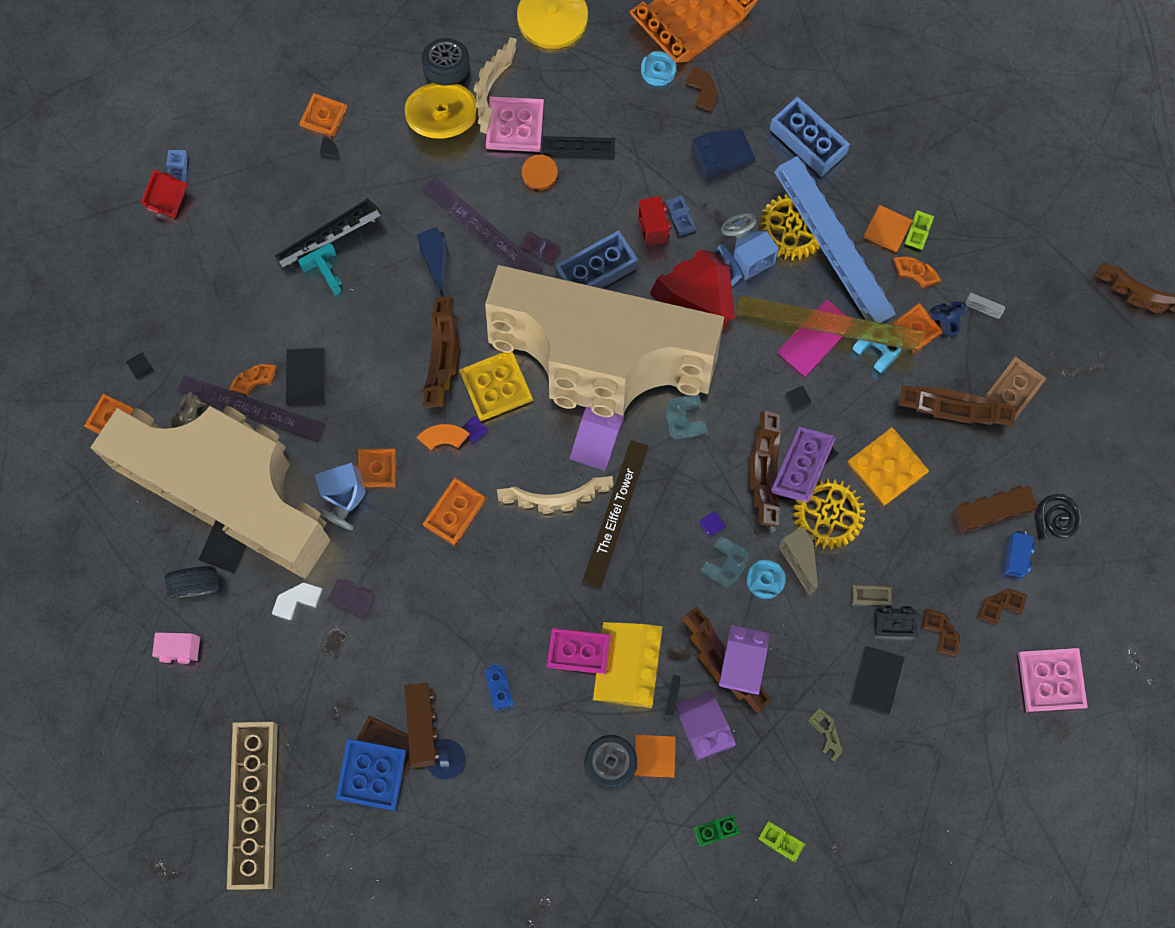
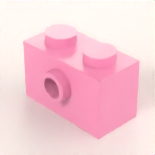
[152,633,200,664]

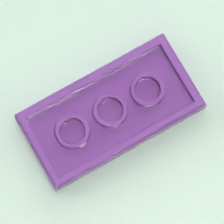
[771,426,836,503]

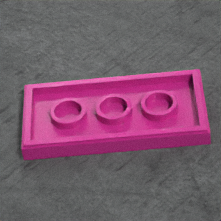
[777,299,855,377]

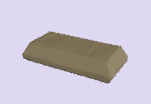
[853,585,892,606]

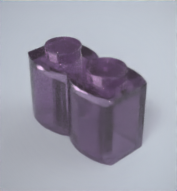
[327,578,374,619]

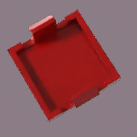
[141,169,188,218]

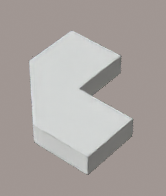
[272,583,323,620]

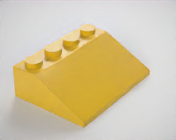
[593,622,662,709]

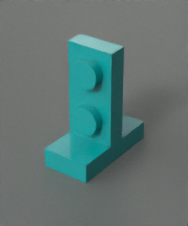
[298,242,342,295]

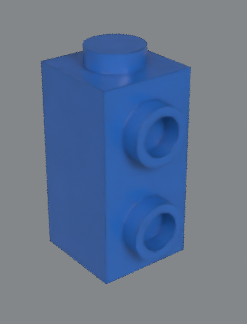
[1004,531,1035,578]
[484,664,514,711]

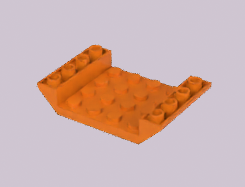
[630,0,757,63]

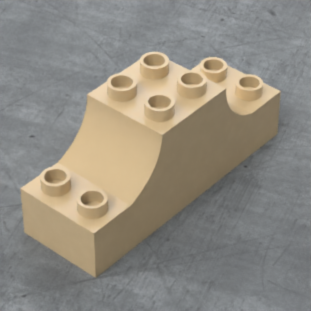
[485,265,724,417]
[90,405,330,579]

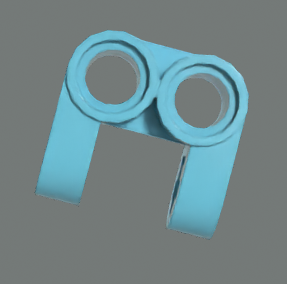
[853,324,903,373]

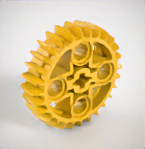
[759,194,820,261]
[793,478,865,550]

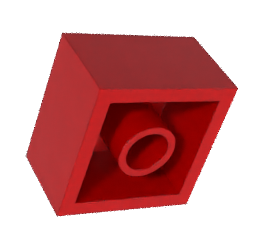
[638,196,671,248]

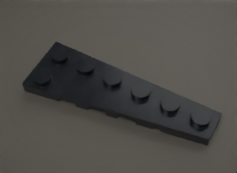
[275,198,383,267]

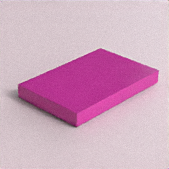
[546,628,611,674]

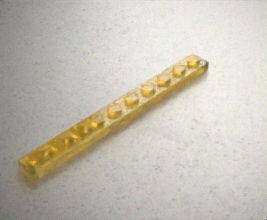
[735,295,926,352]

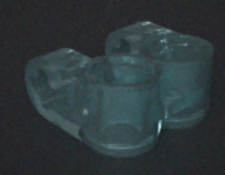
[665,395,708,439]
[700,537,749,587]

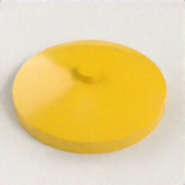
[517,0,588,49]
[405,83,478,138]

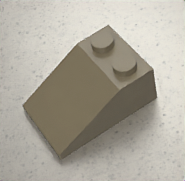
[779,527,818,596]

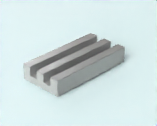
[965,292,1005,319]

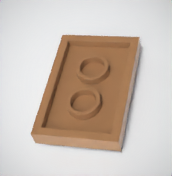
[985,356,1047,420]

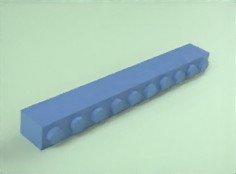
[774,156,896,327]

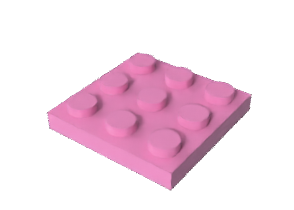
[486,97,544,152]
[1018,648,1088,712]

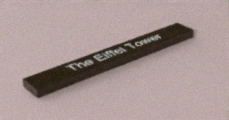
[582,440,649,589]

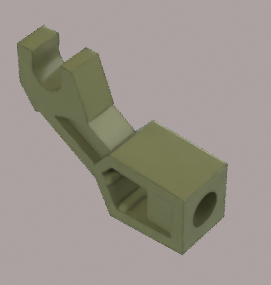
[808,708,842,762]

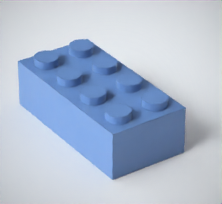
[770,96,850,177]
[555,230,638,289]

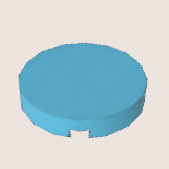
[641,51,676,86]
[747,560,786,599]

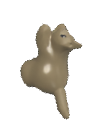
[171,391,206,428]

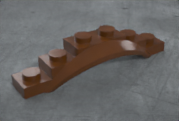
[1095,262,1175,313]
[423,296,460,408]
[899,385,1017,426]
[750,410,781,527]
[682,606,772,713]

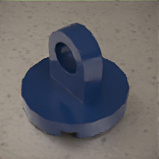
[929,301,968,336]
[427,739,466,780]

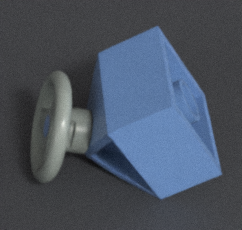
[721,213,779,281]
[315,463,366,531]

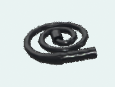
[1036,494,1081,539]

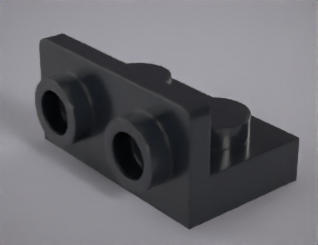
[876,606,918,637]

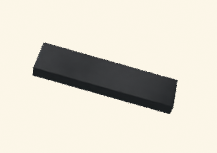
[542,136,615,157]

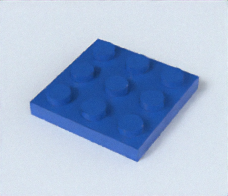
[335,738,407,811]

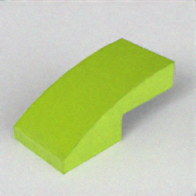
[905,210,934,250]
[758,821,805,862]

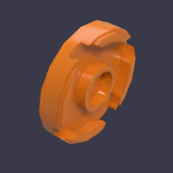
[522,155,558,190]

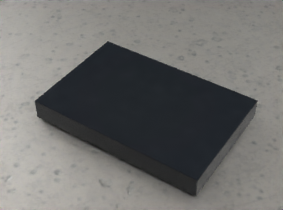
[286,348,325,405]
[198,520,247,574]
[851,646,905,715]

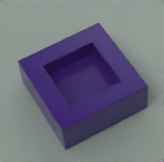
[461,416,488,443]
[699,510,726,538]

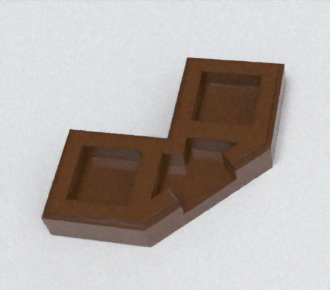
[686,67,719,112]
[977,588,1028,625]
[921,609,961,657]

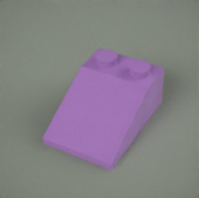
[570,407,624,471]
[719,625,770,695]
[675,690,736,761]

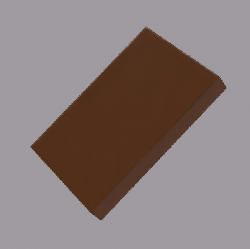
[356,715,411,778]

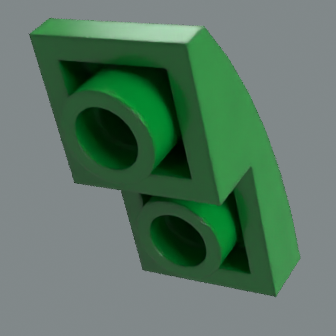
[693,814,740,847]

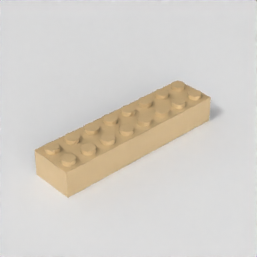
[227,722,278,890]

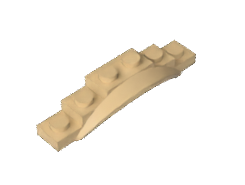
[474,37,517,134]
[497,476,613,514]

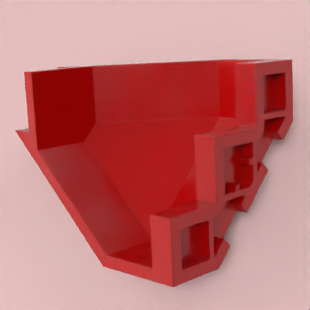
[649,250,735,330]

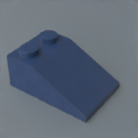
[692,129,756,179]
[416,227,448,296]

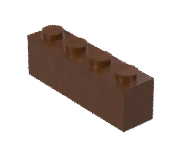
[953,485,1038,534]
[404,683,439,768]

